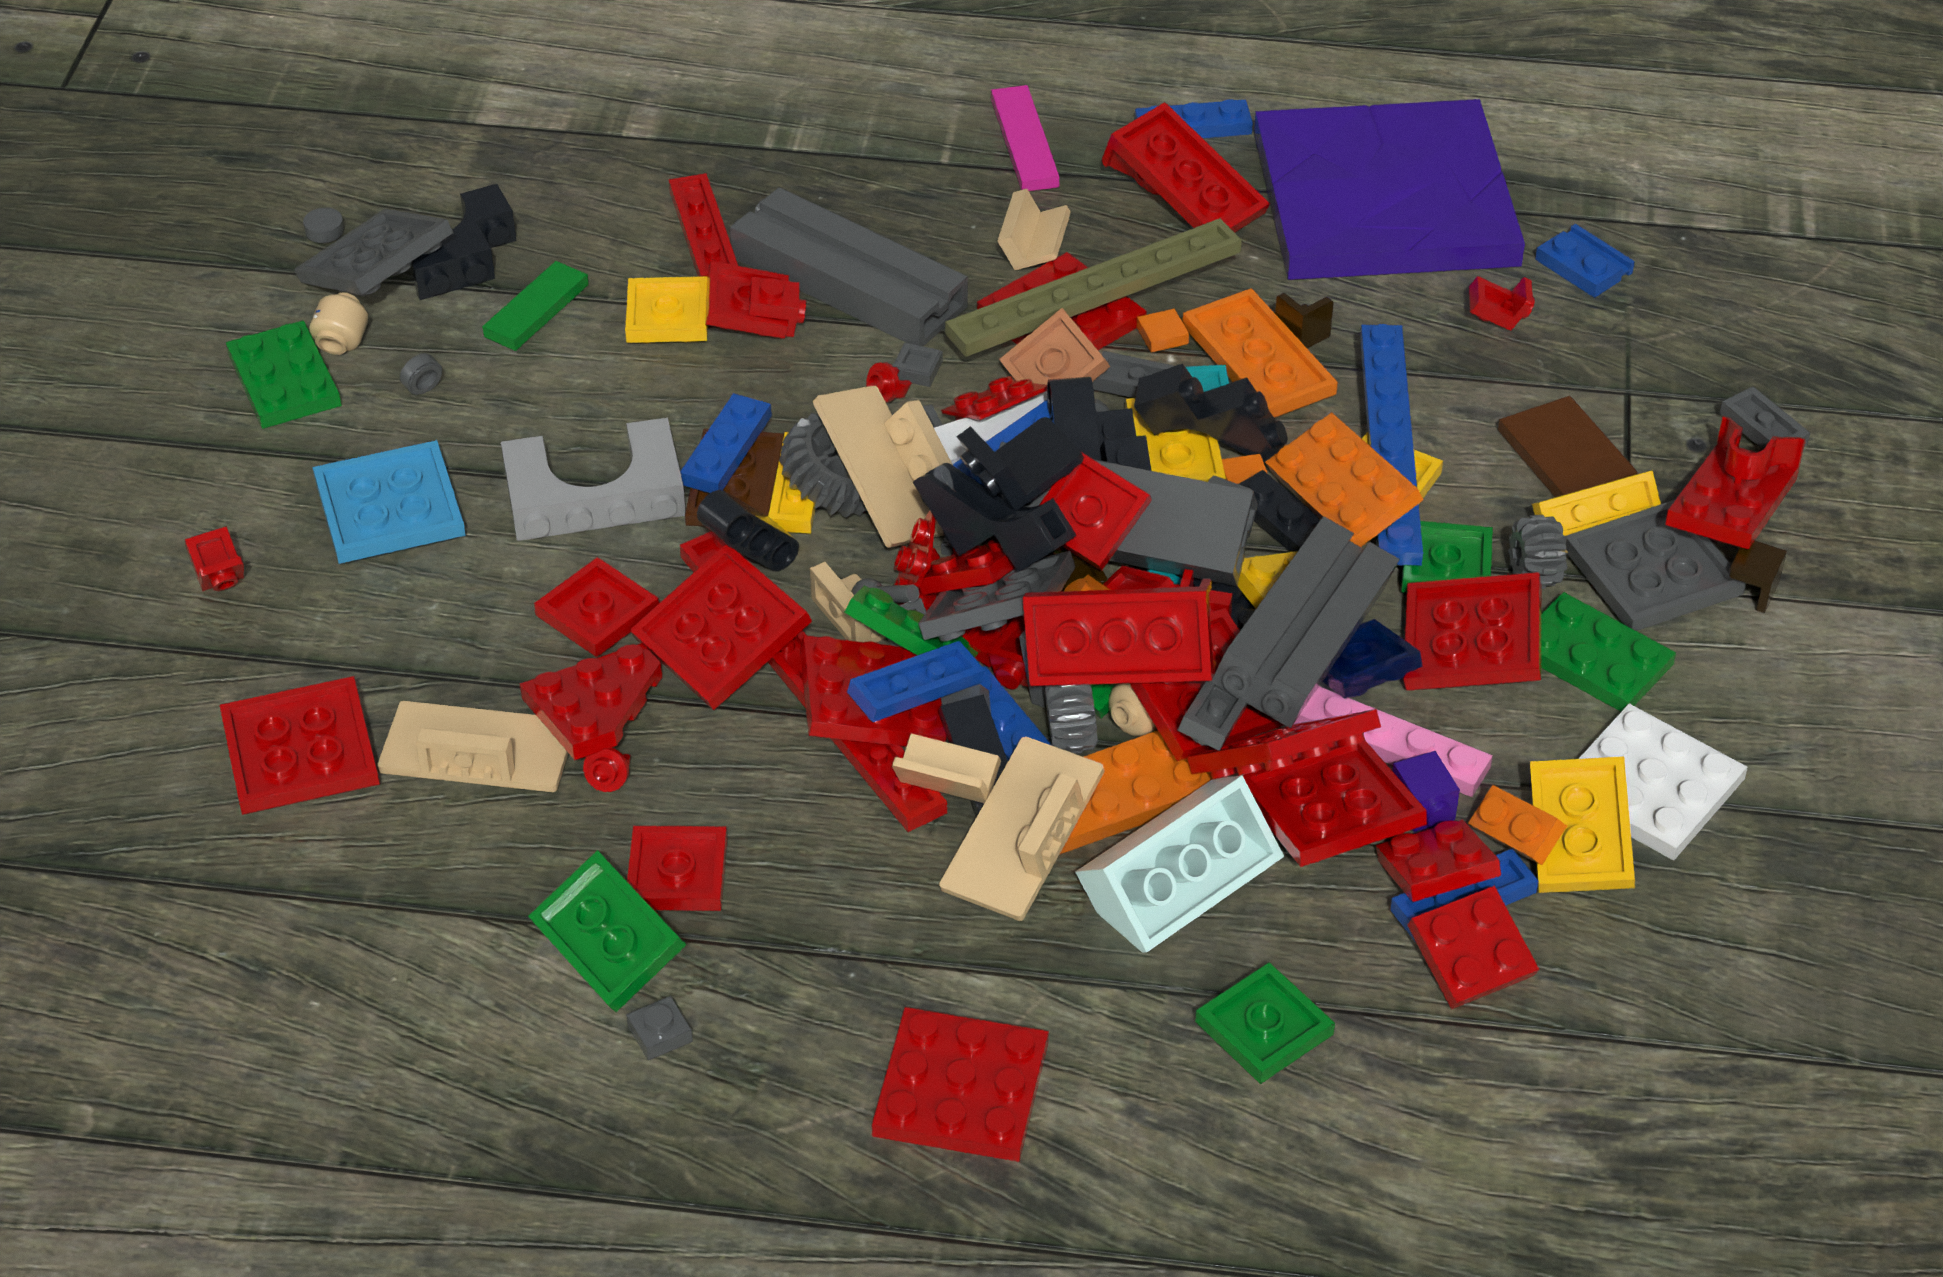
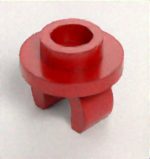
[866,362,912,403]
[583,748,630,792]

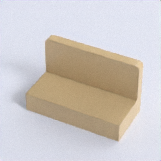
[997,189,1071,270]
[810,562,887,643]
[892,733,1001,803]

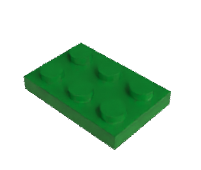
[226,320,342,429]
[1541,592,1676,712]
[528,850,686,1012]

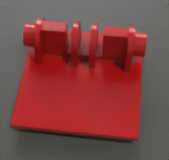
[941,376,1047,420]
[893,510,940,612]

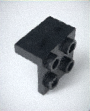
[956,417,1084,511]

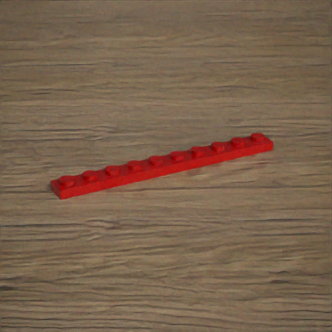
[680,531,947,832]

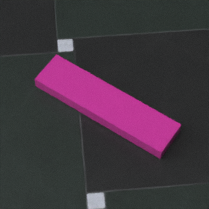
[991,85,1060,191]

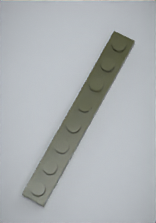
[945,218,1242,357]

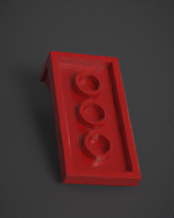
[1102,102,1270,233]
[1665,416,1806,550]
[1023,578,1217,686]

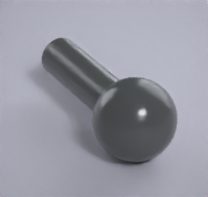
[851,578,919,603]

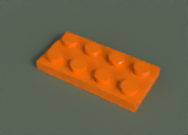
[1182,288,1338,418]
[1265,412,1424,547]
[1059,730,1212,855]

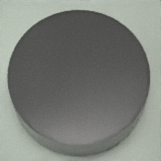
[303,208,344,243]
[400,353,442,395]

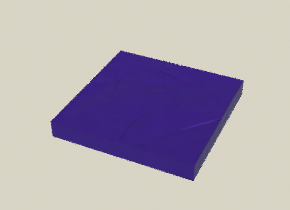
[1254,99,1525,280]

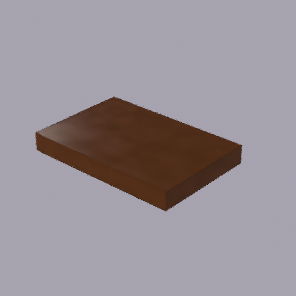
[1498,396,1638,497]
[685,428,784,527]

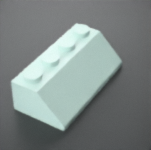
[1075,775,1284,953]

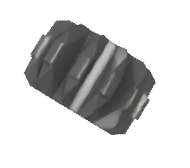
[1508,515,1569,589]
[1045,684,1098,754]

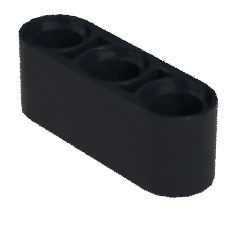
[1047,377,1101,461]
[697,490,799,571]

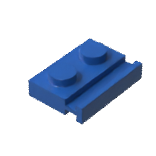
[1535,224,1635,298]

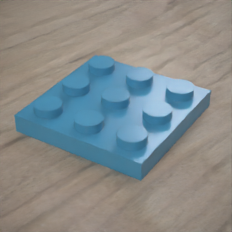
[313,440,466,564]

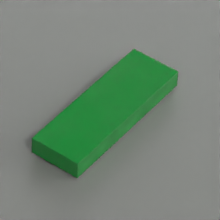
[482,261,589,351]

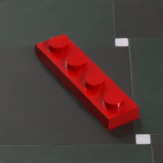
[669,173,738,277]

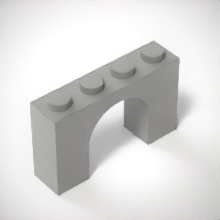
[501,417,685,541]

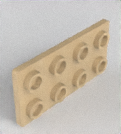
[813,386,953,548]
[377,701,568,792]
[939,736,1105,921]

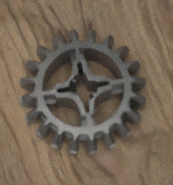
[779,413,867,518]

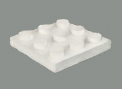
[1579,704,1748,861]

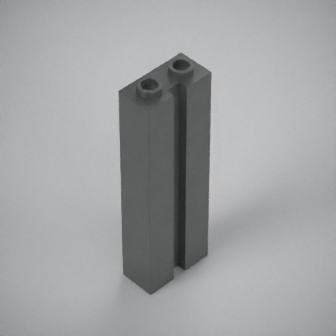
[730,187,968,346]
[991,442,1258,586]
[1211,516,1400,728]

